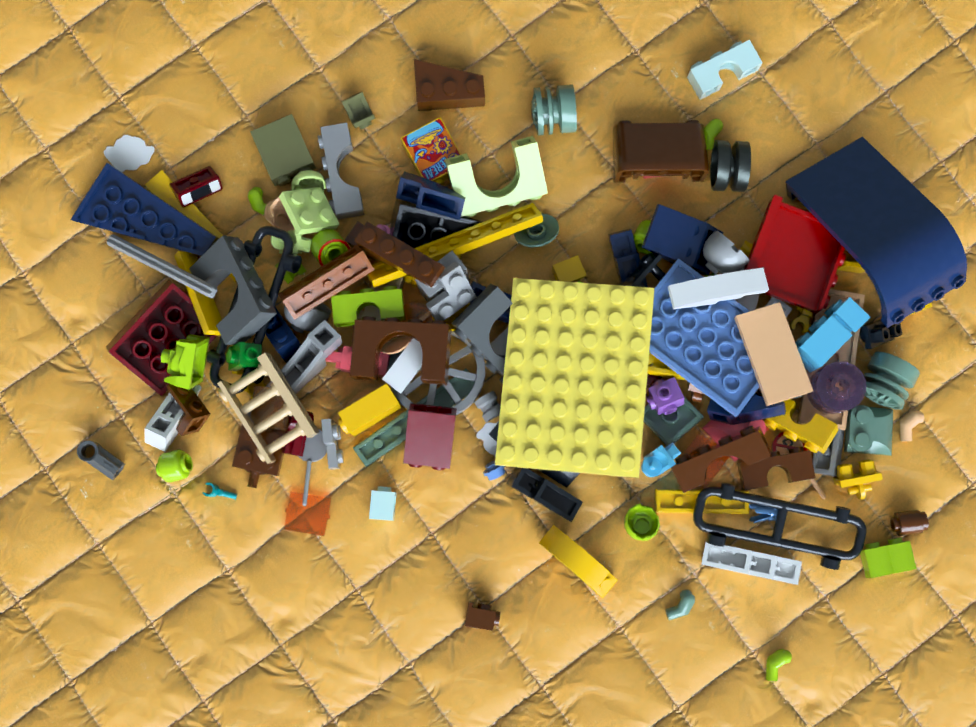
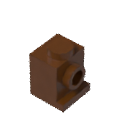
[465,601,501,631]

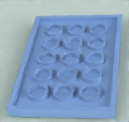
[649,258,759,417]

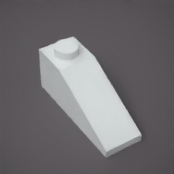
[145,385,202,452]

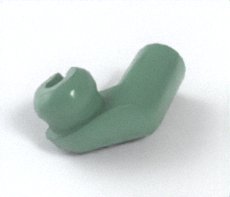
[665,590,695,620]

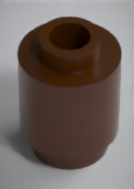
[890,510,929,536]

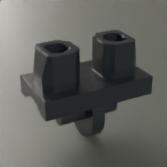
[859,319,902,349]

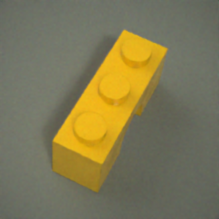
[762,399,838,454]

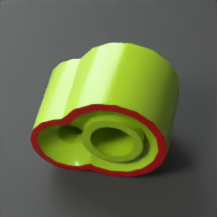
[310,229,350,266]

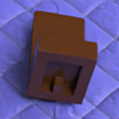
[167,384,210,436]

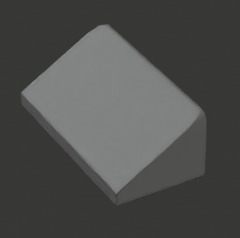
[812,429,844,477]

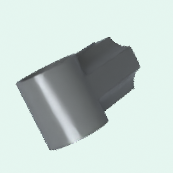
[77,441,125,480]

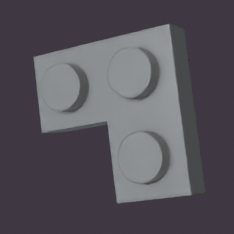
[426,261,477,321]
[321,419,344,470]

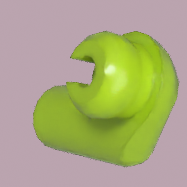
[704,119,723,150]
[248,187,267,215]
[766,649,792,681]

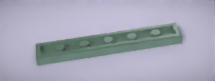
[353,368,475,467]

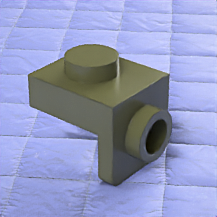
[341,92,375,129]

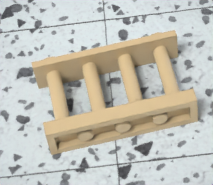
[217,353,320,464]

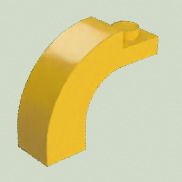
[539,525,618,598]

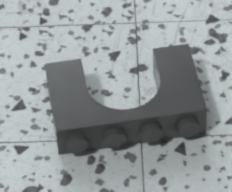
[189,235,277,345]
[451,284,513,384]

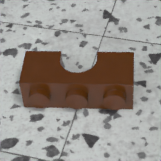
[737,447,816,491]

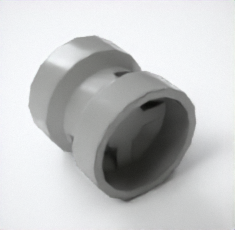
[474,391,501,422]

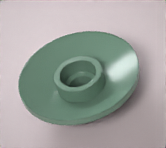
[514,213,559,247]

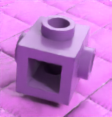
[646,377,684,415]

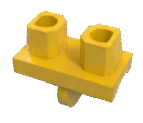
[833,459,883,500]

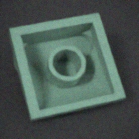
[844,405,893,456]

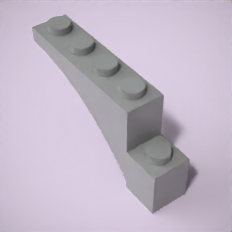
[247,320,342,425]

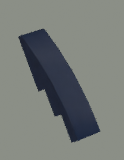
[608,229,648,287]

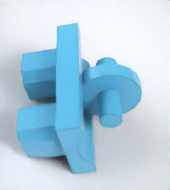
[641,443,681,477]

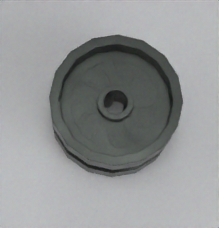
[710,140,751,192]

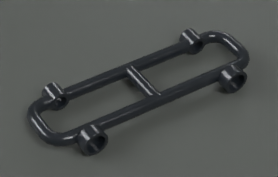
[207,226,302,394]
[693,483,867,570]

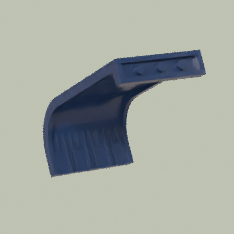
[786,137,967,328]

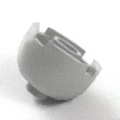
[703,230,750,274]
[284,303,331,333]

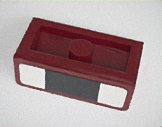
[169,166,223,207]

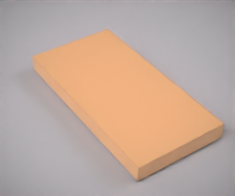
[734,302,813,406]

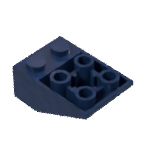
[642,204,724,275]

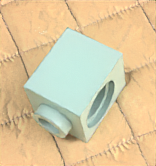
[369,486,397,521]

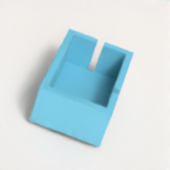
[795,297,870,373]

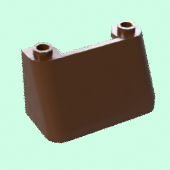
[613,120,709,183]

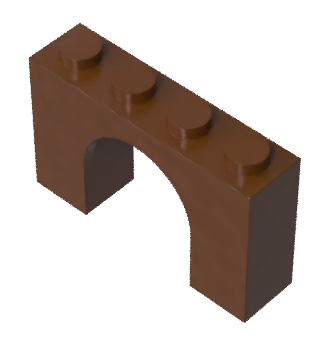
[350,316,452,385]

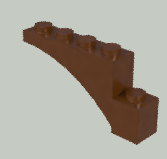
[345,221,445,288]

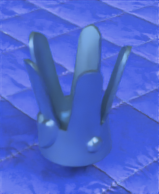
[749,504,778,523]

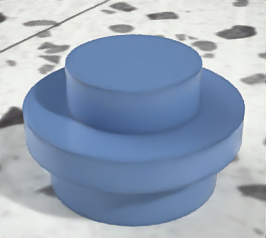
[483,461,505,480]

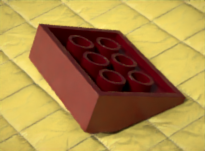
[106,279,218,396]

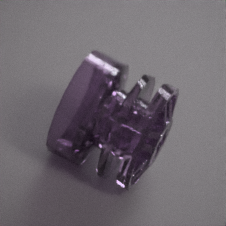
[807,361,866,414]

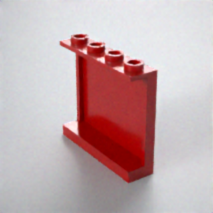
[744,194,846,314]

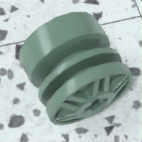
[531,84,577,136]
[856,352,920,410]

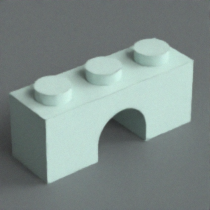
[687,40,763,100]

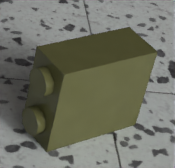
[250,114,316,186]

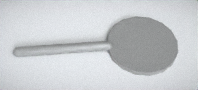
[298,429,327,506]

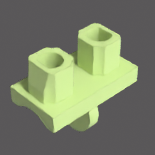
[270,230,312,254]

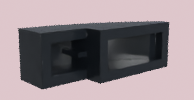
[506,467,583,522]

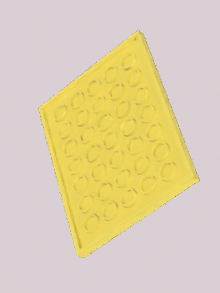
[495,278,655,478]

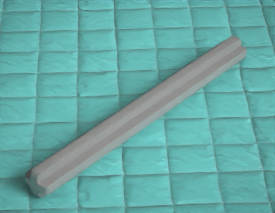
[107,234,217,298]

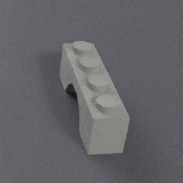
[318,122,365,220]

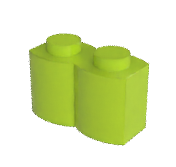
[860,537,917,578]

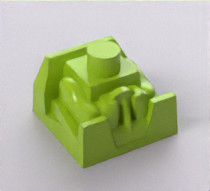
[161,334,210,390]

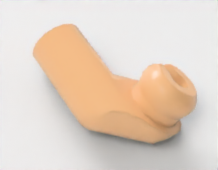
[900,410,924,442]

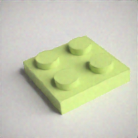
[279,187,340,235]

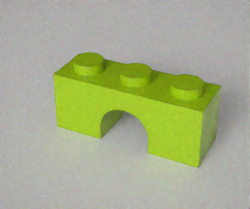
[331,286,405,327]

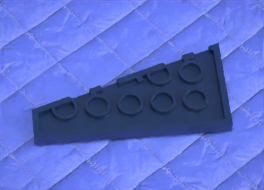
[70,163,219,256]

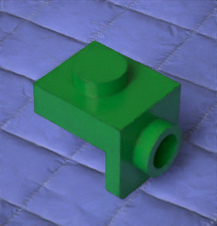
[226,342,262,371]

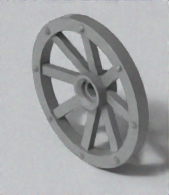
[388,331,485,415]

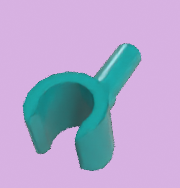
[202,483,237,500]

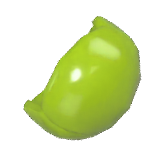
[624,504,660,541]

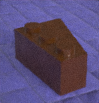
[414,59,485,111]

